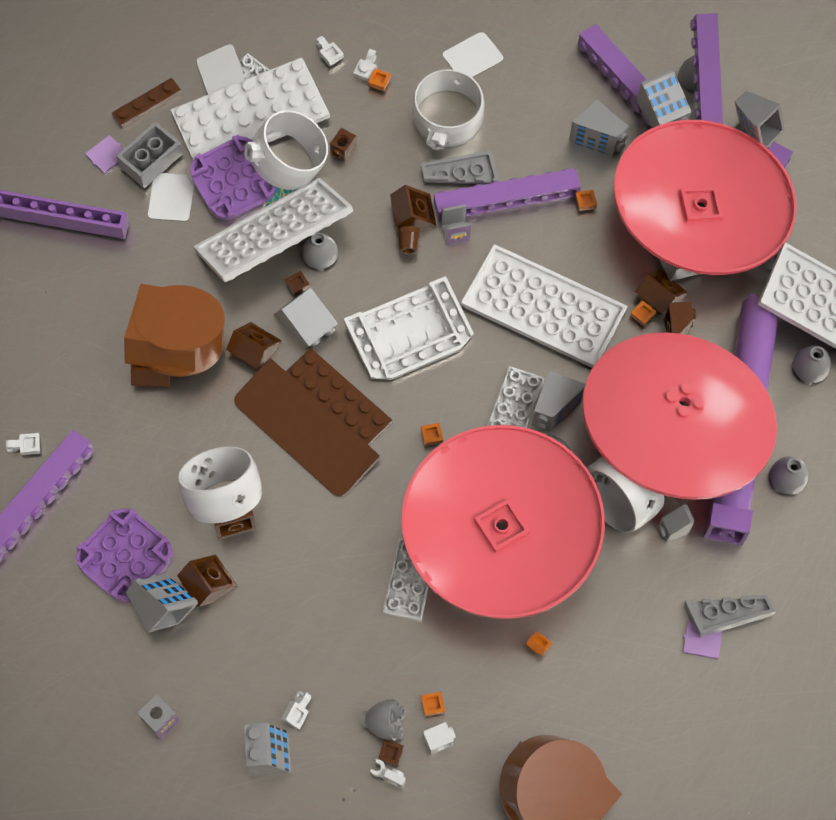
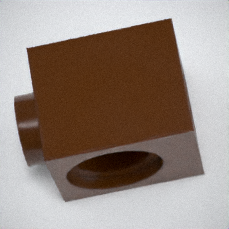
[330,128,357,161]

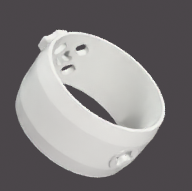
[412,69,485,151]
[244,111,328,190]
[178,447,262,523]
[586,456,664,533]

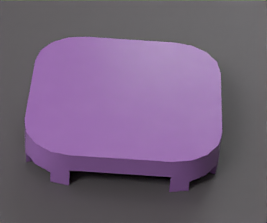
[190,135,276,221]
[76,508,173,603]

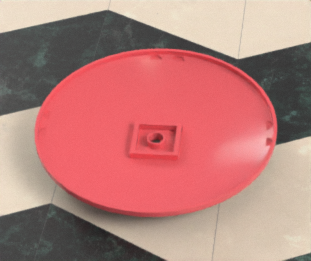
[613,120,797,275]
[582,333,777,500]
[402,425,605,619]

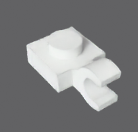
[316,36,344,67]
[353,49,377,82]
[6,433,41,455]
[281,691,311,730]
[370,759,406,789]

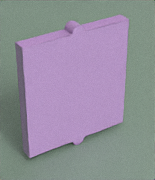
[85,135,123,174]
[683,620,722,659]

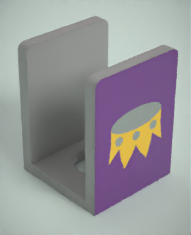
[441,204,471,245]
[137,694,179,739]

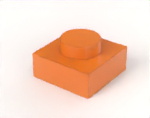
[368,68,391,91]
[575,189,597,211]
[630,300,657,327]
[421,423,444,446]
[526,631,553,656]
[421,692,445,717]

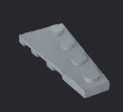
[421,150,499,184]
[684,595,775,638]

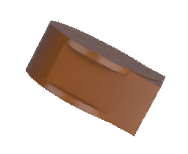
[124,284,225,376]
[499,735,622,820]

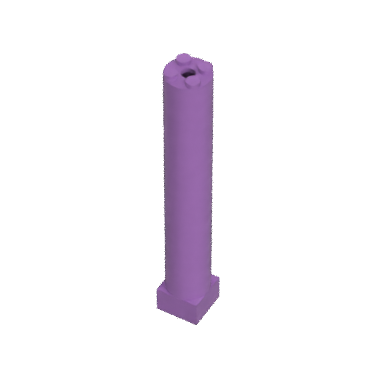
[704,294,778,546]

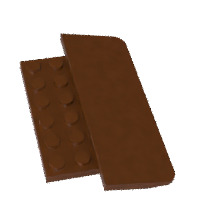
[234,348,393,497]

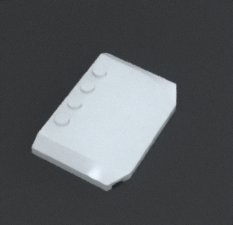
[343,276,474,380]

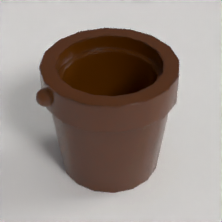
[396,226,420,254]

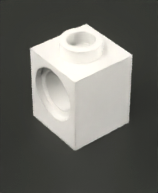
[423,722,456,755]

